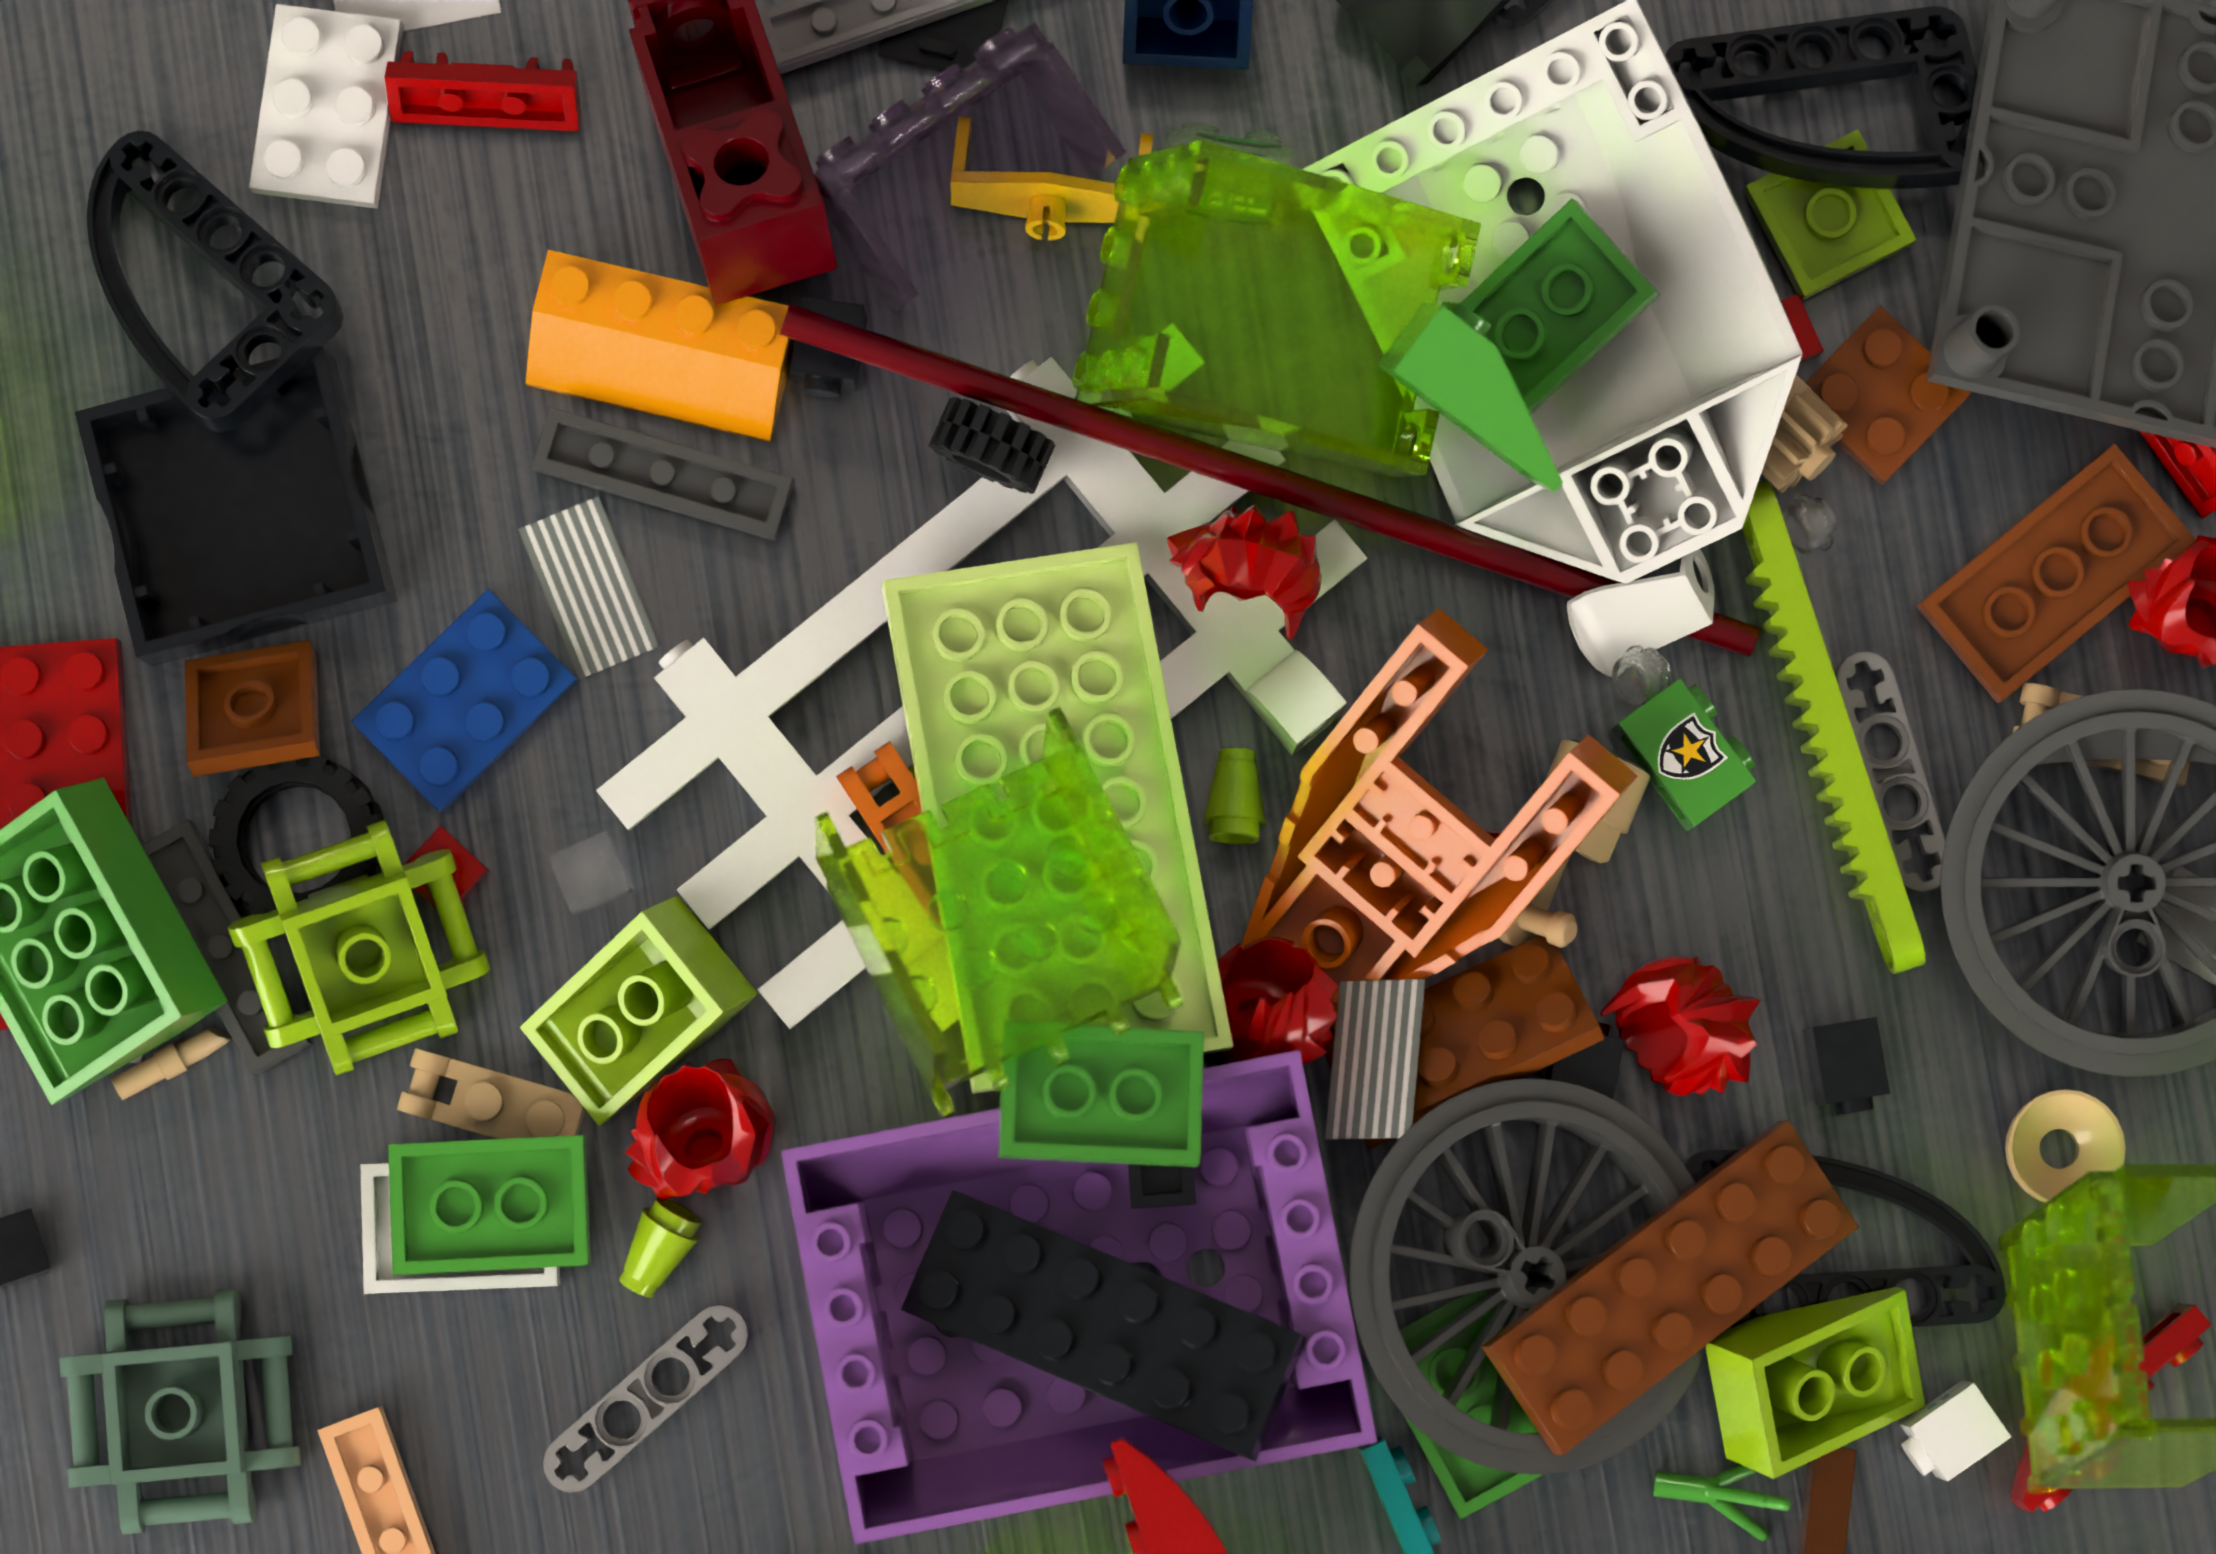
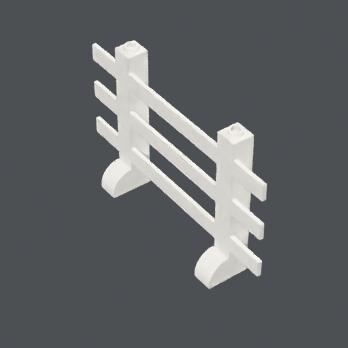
[596,323,1367,1038]

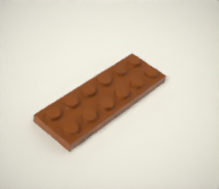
[1481,1120,1859,1456]

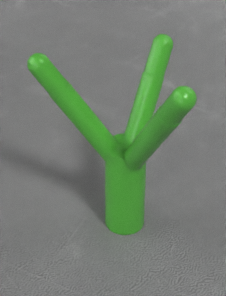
[1653,1464,1791,1541]

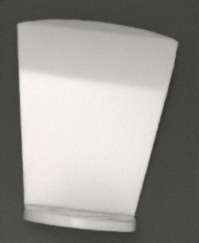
[1567,549,1715,677]

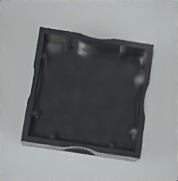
[75,347,398,666]

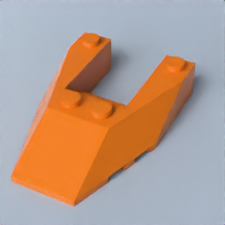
[1241,608,1638,1030]

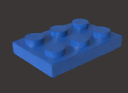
[351,588,579,814]

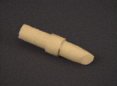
[111,1027,232,1100]

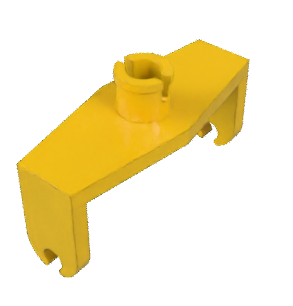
[950,116,1153,241]

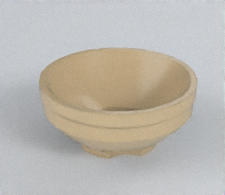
[2005,1089,2126,1208]

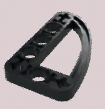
[1665,6,1978,189]
[87,131,344,432]
[1683,1150,2006,1331]

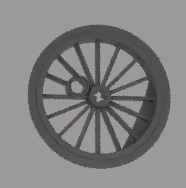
[1941,689,2216,1077]
[1349,1079,1706,1474]

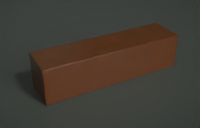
[1798,1447,1857,1554]

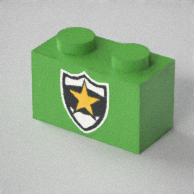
[1611,678,1757,832]

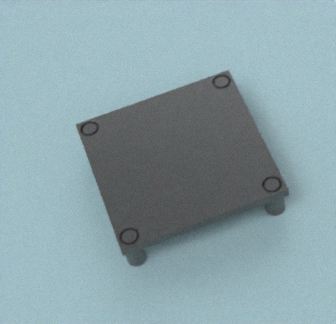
[1927,0,2216,448]

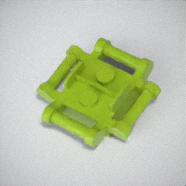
[228,820,491,1076]

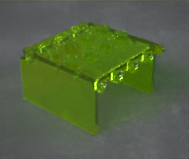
[815,706,1183,1118]
[1999,1164,2216,1494]

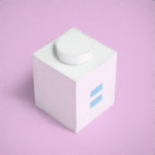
[1899,1380,2011,1482]

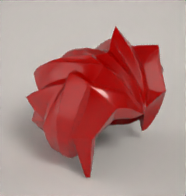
[1167,503,1322,640]
[2127,535,2216,669]
[1217,937,1338,1065]
[1600,955,1761,1096]
[624,1059,777,1201]

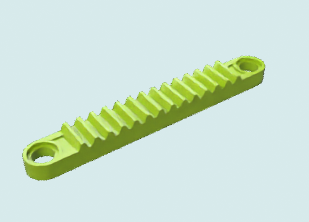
[1742,480,1926,974]

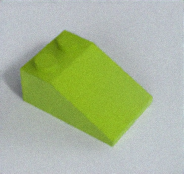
[520,895,758,1127]
[1705,1287,1925,1479]

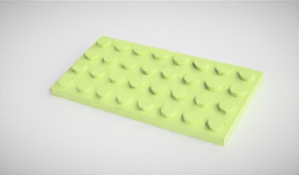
[882,542,1233,1094]

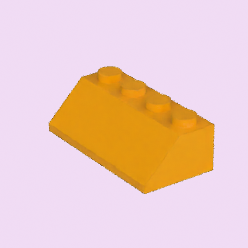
[525,249,794,443]

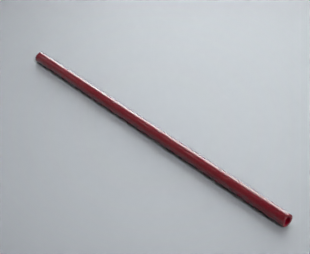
[780,304,1760,657]

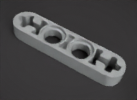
[1834,651,1945,894]
[543,1304,750,1493]

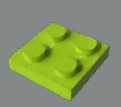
[1743,129,1917,301]

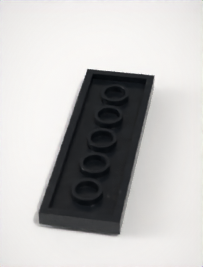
[901,1190,1307,1462]

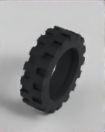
[209,756,384,914]

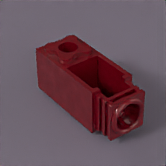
[628,0,837,306]

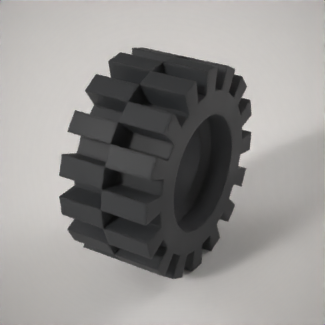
[928,397,1056,494]

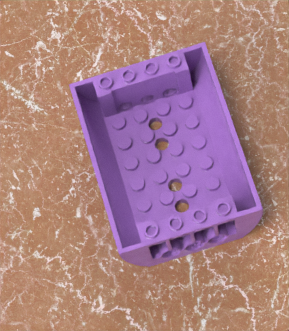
[781,1050,1377,1545]

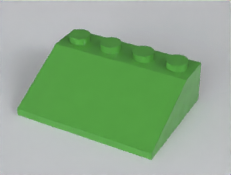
[1377,301,1563,493]
[0,778,228,1105]

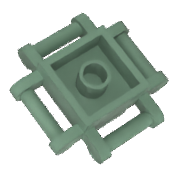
[59,1289,301,1535]

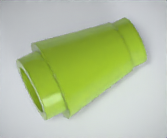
[1203,747,1266,845]
[619,1197,702,1298]

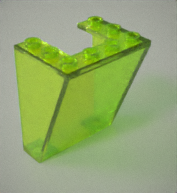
[1072,139,1481,477]

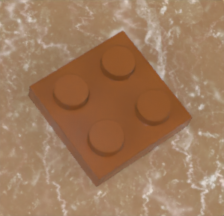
[1805,305,1972,486]
[185,640,320,777]

